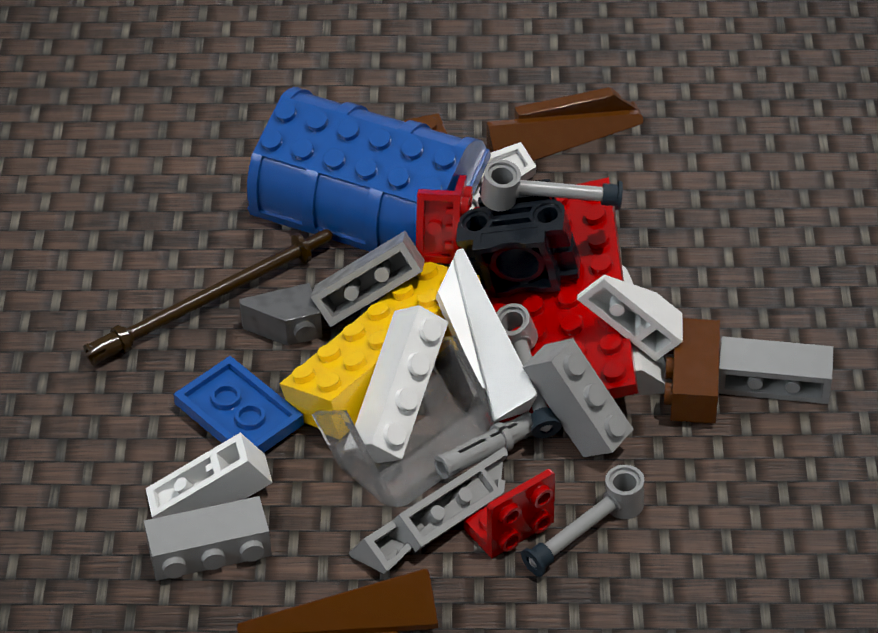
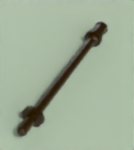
[83,229,333,366]

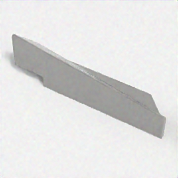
[349,447,508,574]

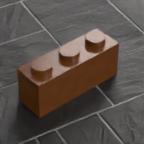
[664,318,720,424]

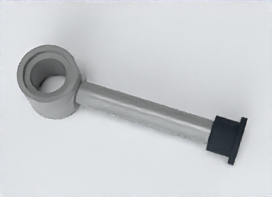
[481,160,623,211]
[496,303,562,438]
[521,465,644,577]

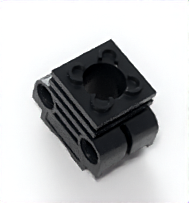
[456,179,581,299]

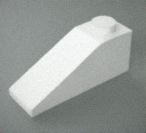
[577,275,683,361]
[146,432,273,518]

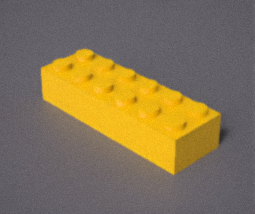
[279,262,481,437]

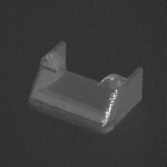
[312,336,499,507]

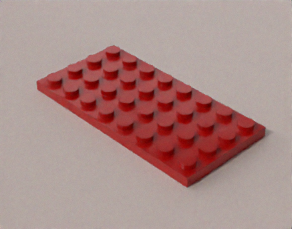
[474,177,639,424]

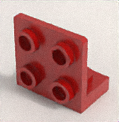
[416,175,473,264]
[464,469,555,559]

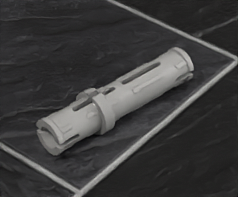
[434,412,533,479]

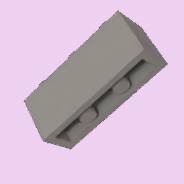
[311,231,425,327]
[718,336,834,404]
[523,338,634,457]
[144,496,272,581]

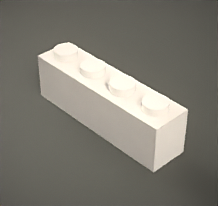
[347,305,448,463]

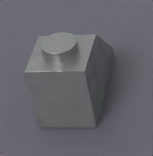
[239,283,322,346]

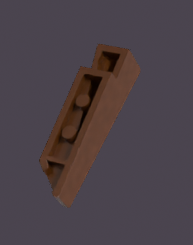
[486,87,644,161]
[237,569,438,633]

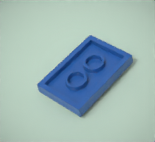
[173,356,304,453]

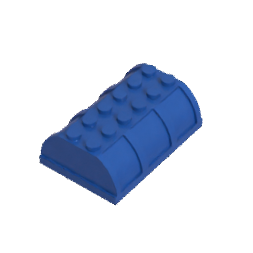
[247,87,491,265]

